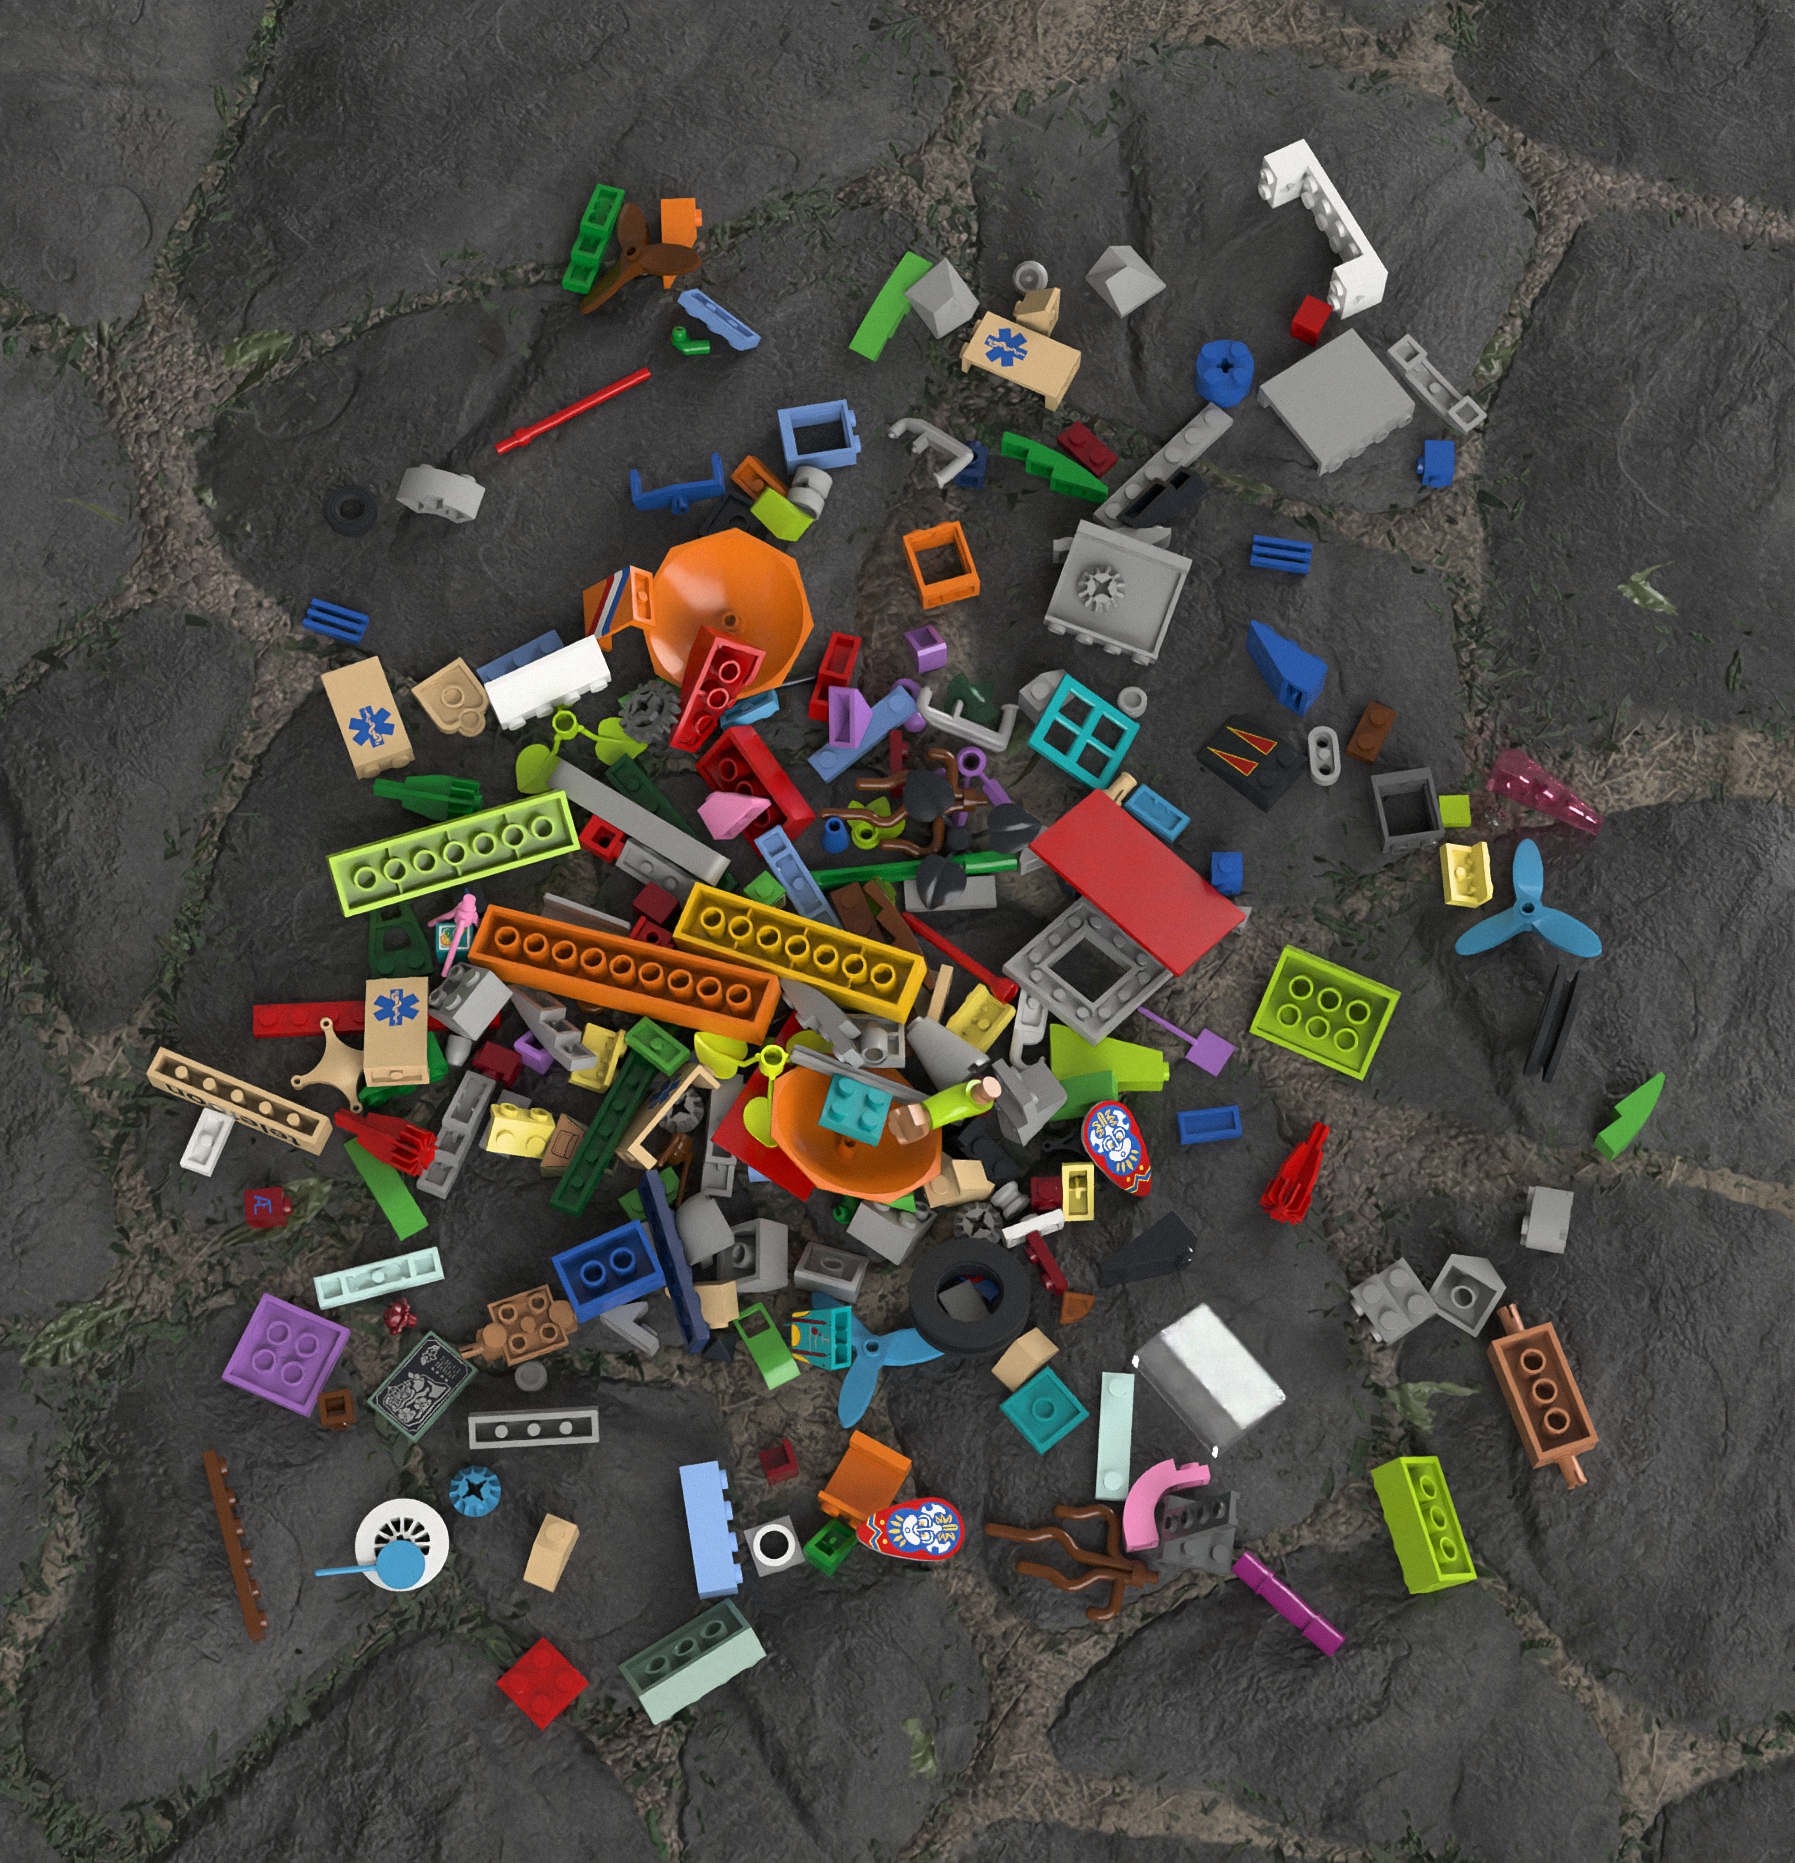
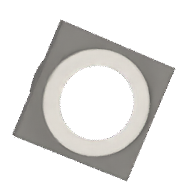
[743,1515,805,1577]

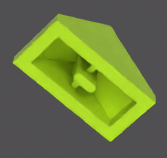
[750,487,814,542]

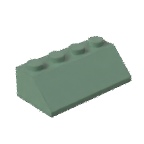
[617,1597,767,1726]

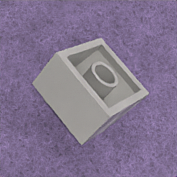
[717,1218,788,1292]

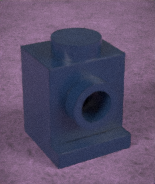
[954,440,989,490]

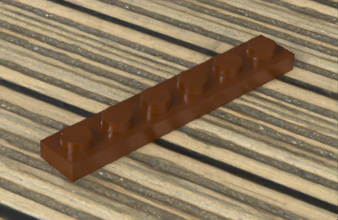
[830,881,919,1059]
[202,1449,269,1643]

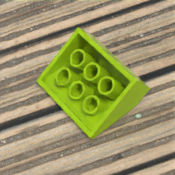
[1249,944,1402,1081]

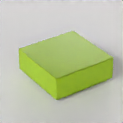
[1437,795,1471,828]

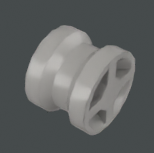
[991,1181,1030,1220]

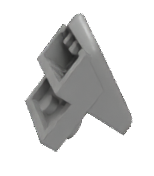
[992,1058,1067,1147]

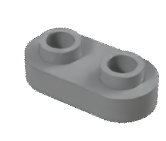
[1307,726,1341,786]

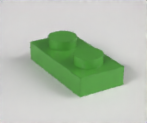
[624,1016,691,1077]
[618,1166,688,1223]

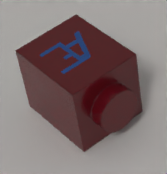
[244,1186,293,1230]

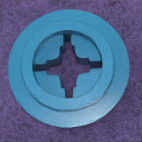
[449,1465,501,1517]

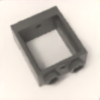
[1367,767,1445,855]

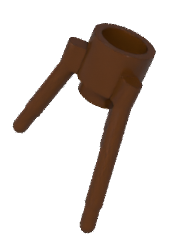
[634,1132,695,1209]

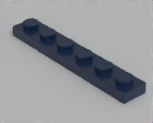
[636,1169,710,1354]

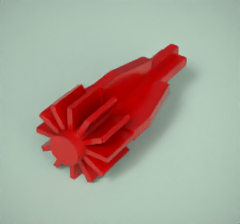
[334,1108,438,1177]
[1259,1121,1330,1225]

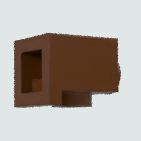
[317,1388,357,1430]

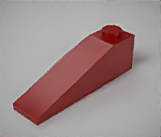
[668,625,766,753]

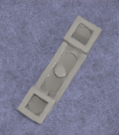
[1386,334,1487,435]

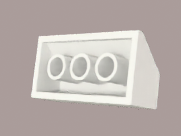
[484,634,611,730]

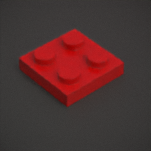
[496,1637,589,1731]

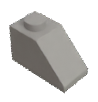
[1018,668,1076,725]

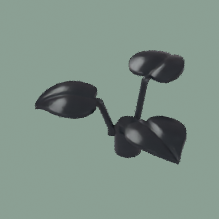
[903,770,1042,910]

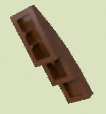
[863,880,936,995]

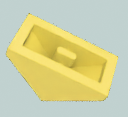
[1060,1162,1094,1221]

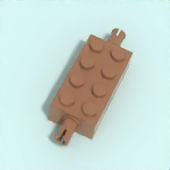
[1486,1304,1599,1489]

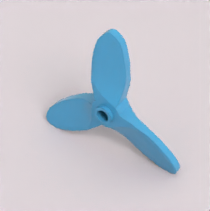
[1455,839,1602,957]
[811,1292,945,1428]

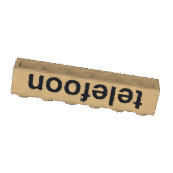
[146,1047,333,1156]

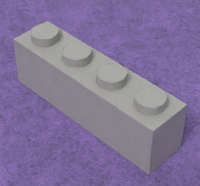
[468,1406,600,1449]

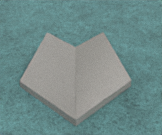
[1085,246,1166,319]
[903,258,980,339]
[1429,1254,1507,1337]

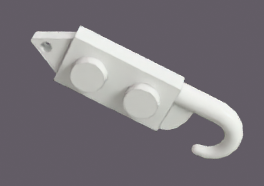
[1009,988,1049,1072]

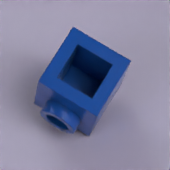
[1416,440,1454,488]
[1209,852,1243,895]

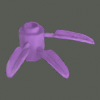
[934,746,1012,826]

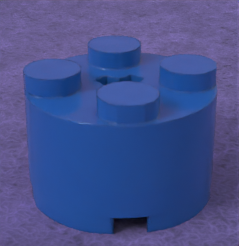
[1194,340,1254,408]

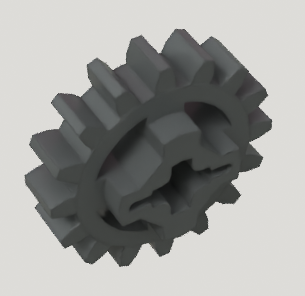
[618,680,682,744]

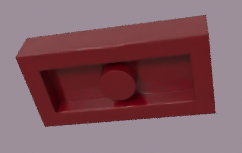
[1057,420,1119,480]
[890,730,908,798]
[1023,1230,1068,1297]

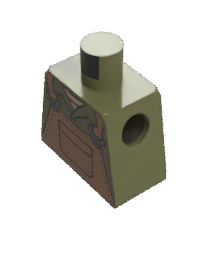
[539,1113,619,1180]

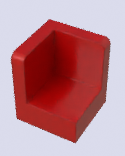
[1289,295,1332,347]

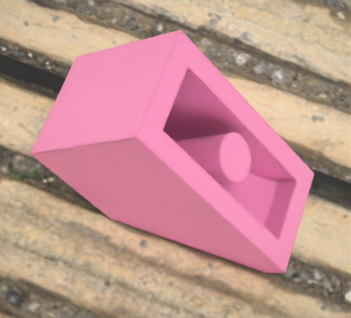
[698,791,771,840]

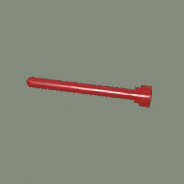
[901,912,1019,1004]

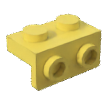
[1439,841,1493,908]
[945,983,1017,1054]
[568,1023,628,1094]
[485,1103,556,1159]

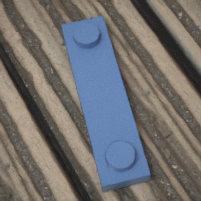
[807,685,918,784]
[754,824,844,930]

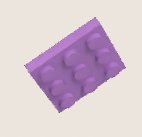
[221,1293,351,1418]

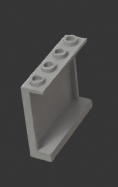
[1257,328,1415,476]
[1043,519,1193,666]

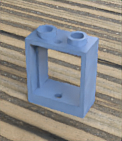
[777,399,861,475]

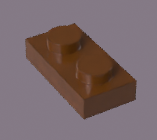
[1345,700,1398,766]

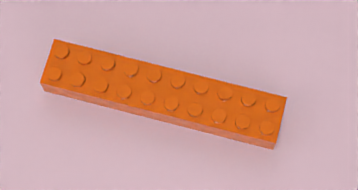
[468,904,782,1046]

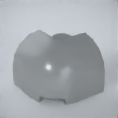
[674,1189,735,1270]

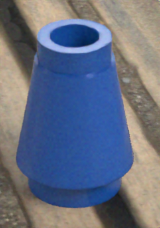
[820,817,850,853]

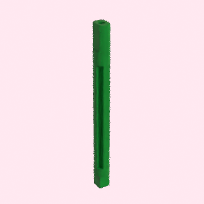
[809,851,1017,890]

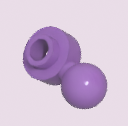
[890,678,926,732]

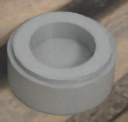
[1117,686,1147,718]
[515,1360,547,1394]

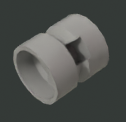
[786,466,833,521]

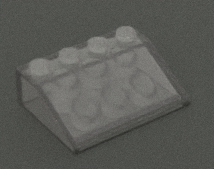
[1132,1303,1288,1458]

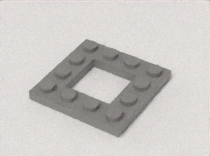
[1002,895,1174,1047]

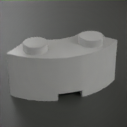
[396,464,485,523]

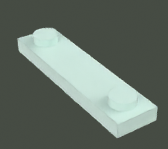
[313,1246,445,1310]
[1095,1372,1134,1502]

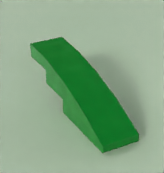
[562,183,625,295]
[1001,431,1108,505]

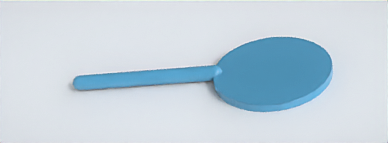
[314,1540,425,1589]

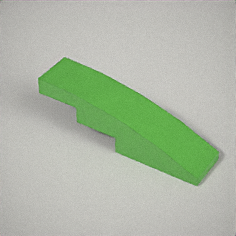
[848,251,934,362]
[343,1136,428,1241]

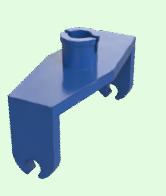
[630,452,726,515]

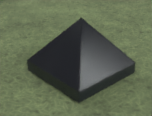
[701,1328,738,1363]

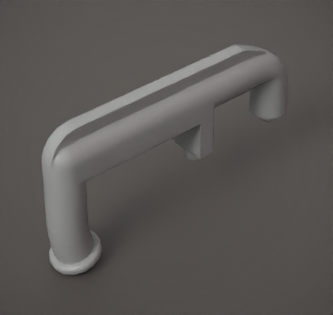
[888,418,974,489]
[916,686,1019,753]

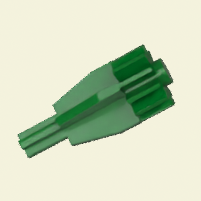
[373,775,483,821]

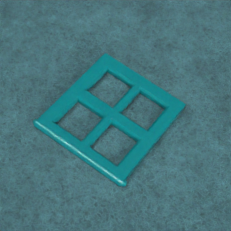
[1026,674,1140,791]

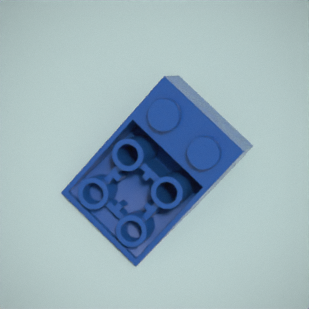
[1245,619,1328,718]

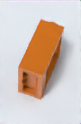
[902,521,980,610]

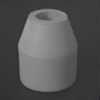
[445,1035,473,1067]

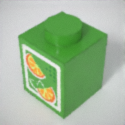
[743,870,787,910]

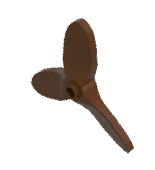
[579,202,702,315]

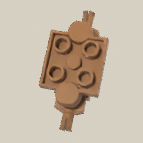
[459,1284,578,1367]

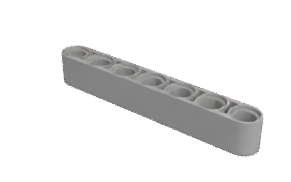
[546,759,731,887]

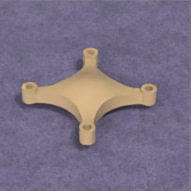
[291,1018,364,1115]

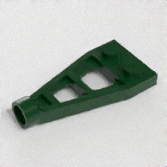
[368,900,435,980]

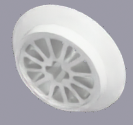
[355,1498,449,1591]

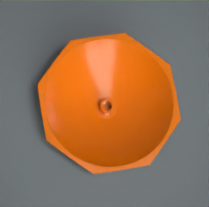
[643,528,814,701]
[770,1052,942,1204]

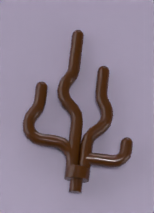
[818,748,987,859]
[983,1504,1159,1621]

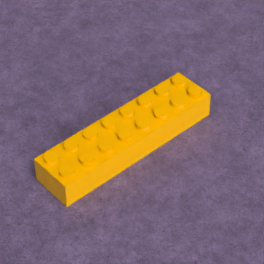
[672,882,927,1025]

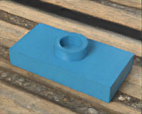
[1124,783,1190,844]

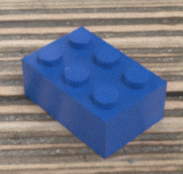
[551,1219,666,1324]

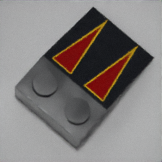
[1196,716,1307,814]

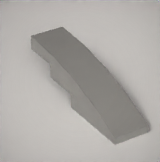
[507,984,597,1072]
[417,1070,496,1199]

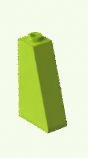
[1049,1024,1169,1092]

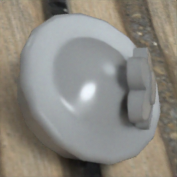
[1013,261,1048,296]

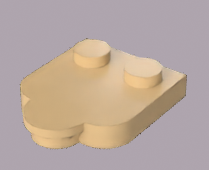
[411,657,489,737]

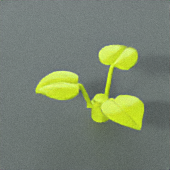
[694,1030,835,1148]

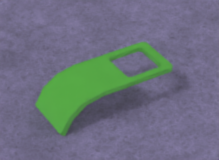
[732,1302,801,1390]

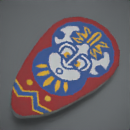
[1081,1100,1151,1197]
[856,1497,965,1561]

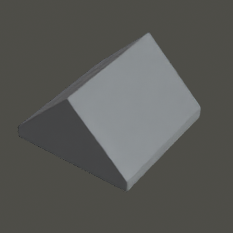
[794,1241,869,1304]

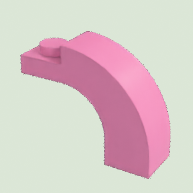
[1121,1459,1210,1553]

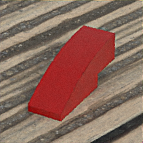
[808,631,862,723]

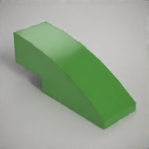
[1047,1070,1118,1122]
[1593,1071,1665,1162]

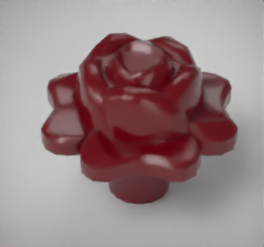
[383,1297,417,1335]

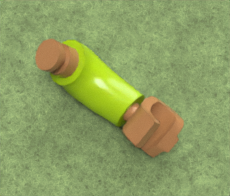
[887,1076,1001,1145]

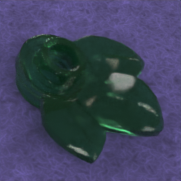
[944,673,1000,724]

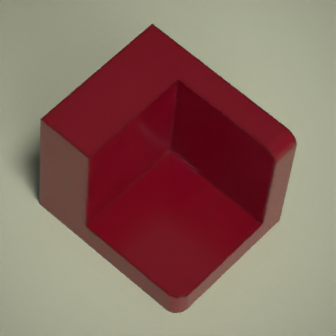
[632,881,681,925]
[758,1438,799,1486]

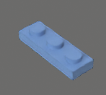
[677,289,761,351]
[476,629,565,686]

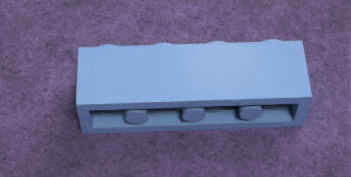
[679,1461,743,1600]

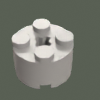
[1520,1186,1574,1254]

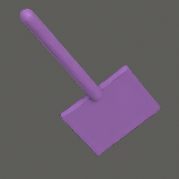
[1137,1006,1236,1077]

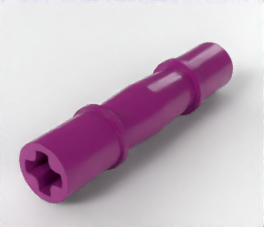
[1231,1551,1346,1657]

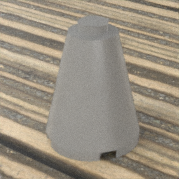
[906,1016,991,1093]

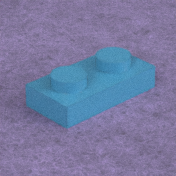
[720,689,779,732]

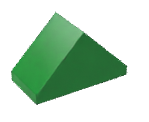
[803,1518,858,1577]

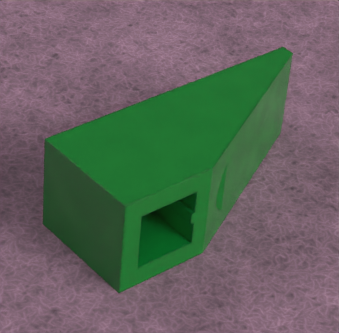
[358,1031,449,1109]

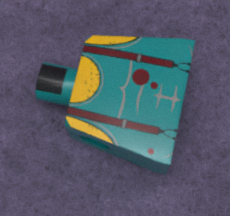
[781,1306,851,1370]

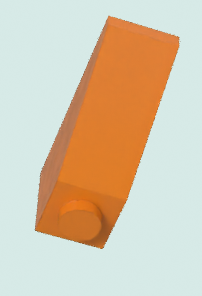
[661,198,702,289]

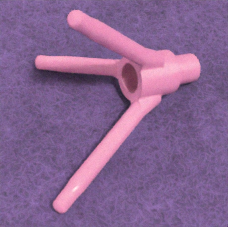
[428,894,481,977]

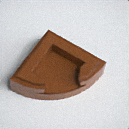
[1059,1291,1095,1324]

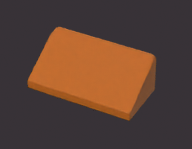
[730,455,790,501]

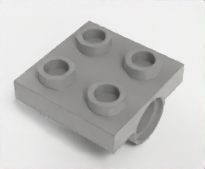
[845,1014,905,1068]

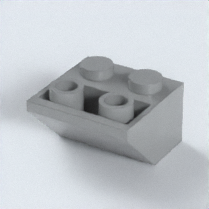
[428,961,513,1041]
[846,1199,938,1265]

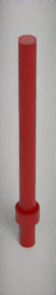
[493,367,651,455]

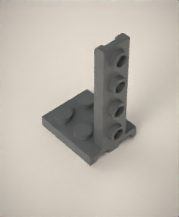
[1156,1491,1240,1576]

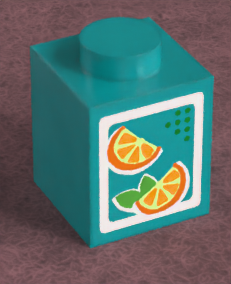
[436,923,477,963]

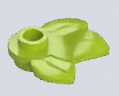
[846,796,906,850]

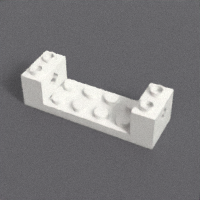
[1258,139,1388,320]

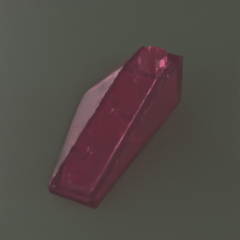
[1486,747,1605,836]

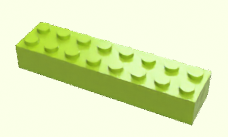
[325,789,581,917]

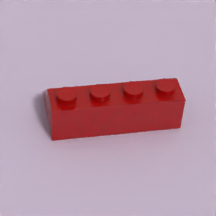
[695,725,817,858]

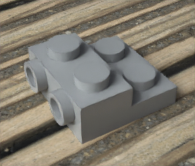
[1349,1257,1440,1346]

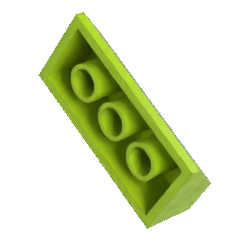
[1371,1456,1477,1594]

